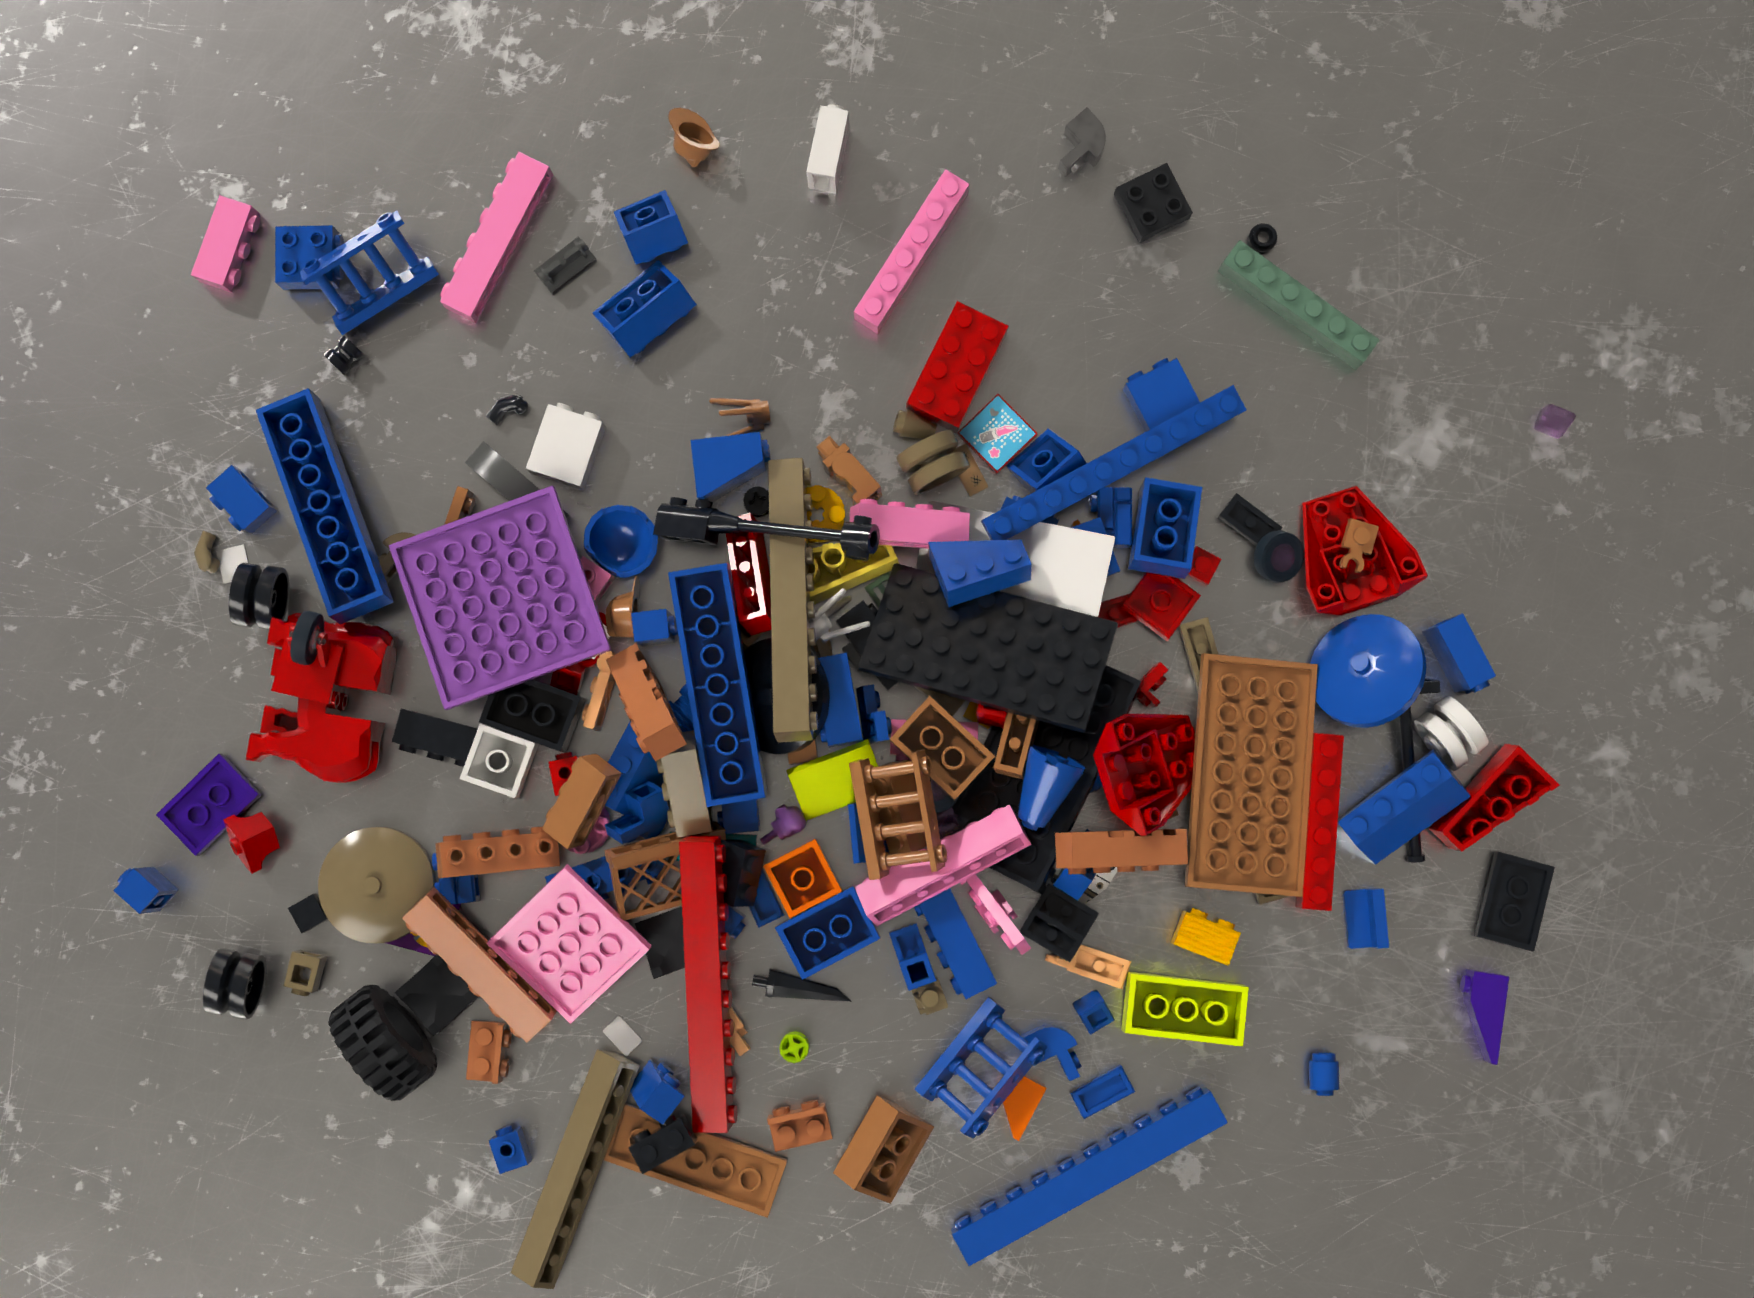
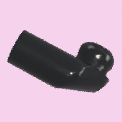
[486,394,528,425]

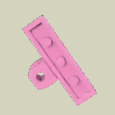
[960,874,1031,955]

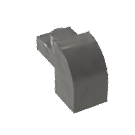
[1058,107,1106,177]

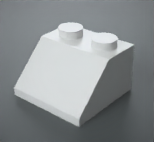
[460,724,539,799]

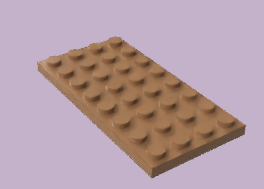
[1185,653,1318,897]

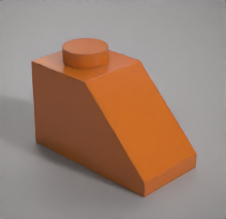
[1003,1075,1047,1141]

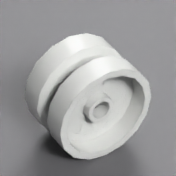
[1413,696,1489,771]

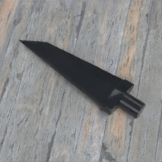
[752,969,852,1002]

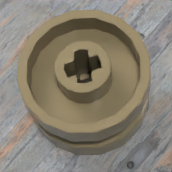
[896,429,970,495]

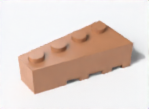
[606,643,687,761]

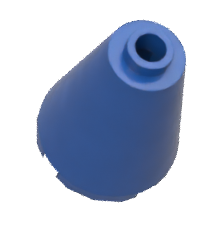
[1017,745,1085,831]

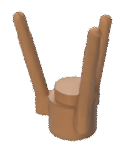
[709,398,771,436]

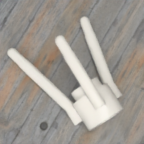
[810,588,870,643]

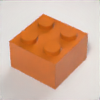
[763,839,843,918]

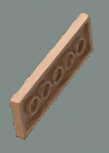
[604,1103,788,1218]

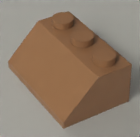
[833,1095,934,1204]

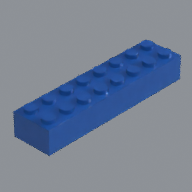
[256,388,394,624]
[668,563,768,807]

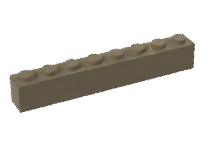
[511,1049,640,1289]

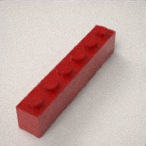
[1295,733,1344,911]

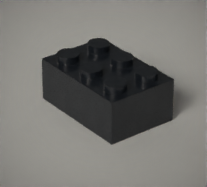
[479,679,586,753]

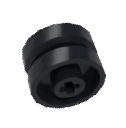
[229,563,290,629]
[203,948,266,1019]

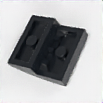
[1019,883,1099,963]

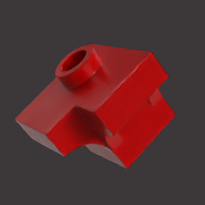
[223,812,280,874]

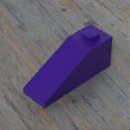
[1460,969,1509,1065]

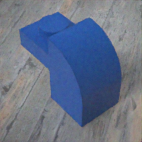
[605,780,668,844]
[889,923,936,991]
[1021,1025,1082,1081]

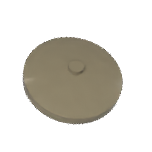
[318,827,436,944]

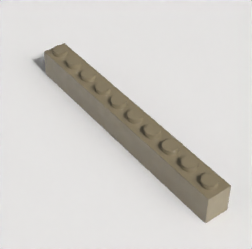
[768,458,818,743]

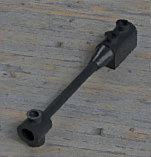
[653,497,880,561]

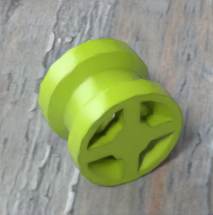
[779,1031,809,1063]

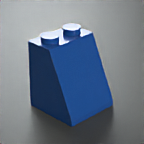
[691,432,771,502]

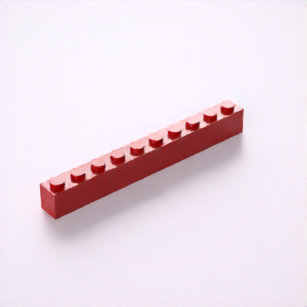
[679,836,738,1133]

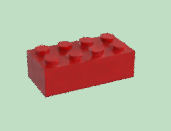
[906,301,1009,434]

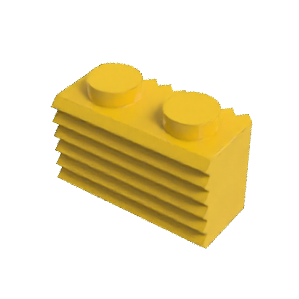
[1171,908,1241,966]

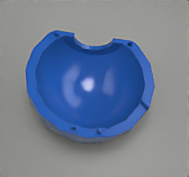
[584,505,658,578]

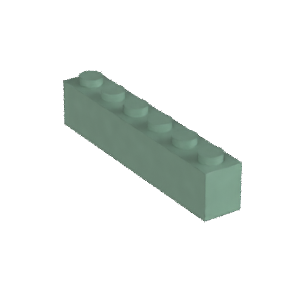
[1218,240,1380,370]

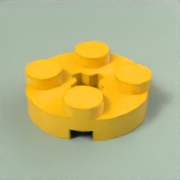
[807,485,846,543]

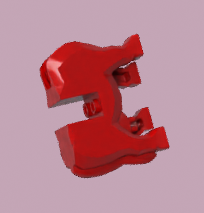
[246,613,396,783]

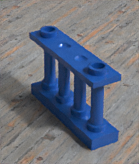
[299,210,439,335]
[915,997,1048,1139]

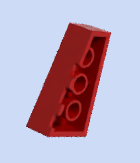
[1429,744,1560,852]

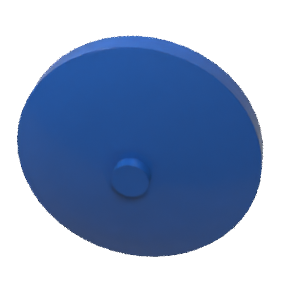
[1310,614,1427,728]

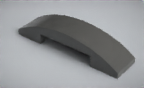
[465,441,570,519]

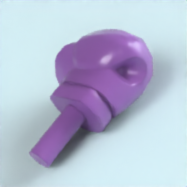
[760,804,806,845]

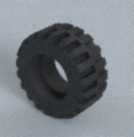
[328,985,437,1101]

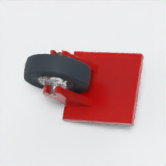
[271,611,344,705]

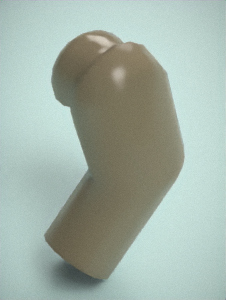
[194,531,220,573]

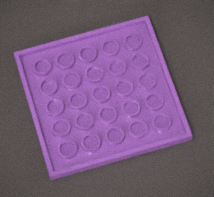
[389,485,612,710]

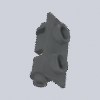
[534,236,596,293]

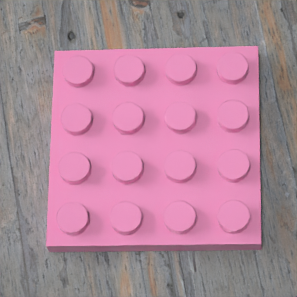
[486,864,652,1024]

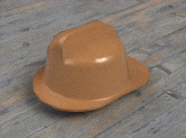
[668,108,720,167]
[605,575,640,645]

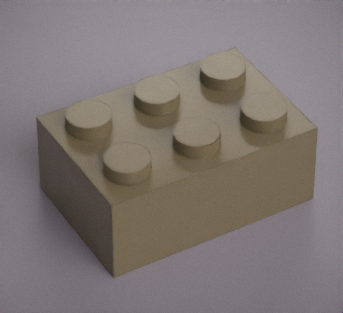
[656,730,713,837]

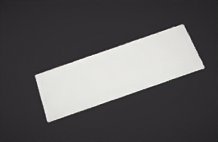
[916,501,1115,617]

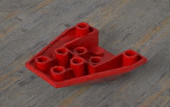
[1302,486,1428,615]
[1093,714,1195,836]

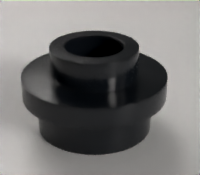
[1248,223,1277,252]

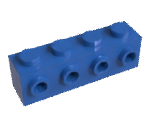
[545,856,670,900]

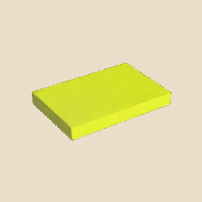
[786,739,878,821]

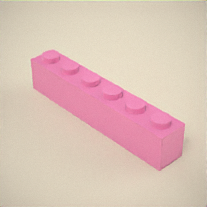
[440,152,553,323]
[854,169,970,334]
[855,804,1032,927]

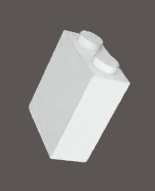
[806,104,850,194]
[526,403,606,491]

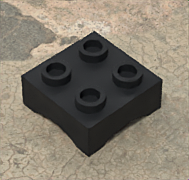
[1114,163,1193,243]
[635,907,685,979]
[394,955,478,1036]

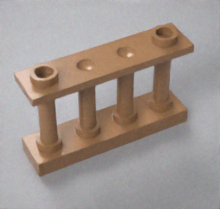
[849,749,947,880]

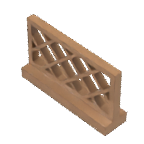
[604,821,726,921]

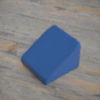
[1072,990,1115,1035]

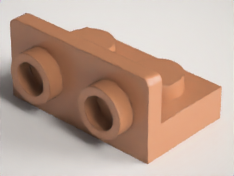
[466,1020,512,1084]
[767,1100,833,1152]

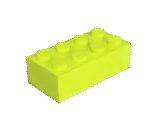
[1121,971,1249,1047]

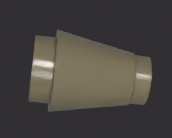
[893,409,937,439]

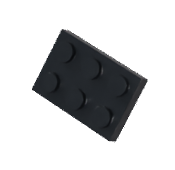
[1474,851,1555,952]

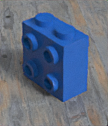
[275,225,344,290]

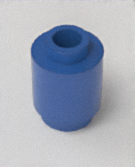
[1309,1053,1340,1096]

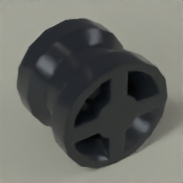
[743,486,769,518]

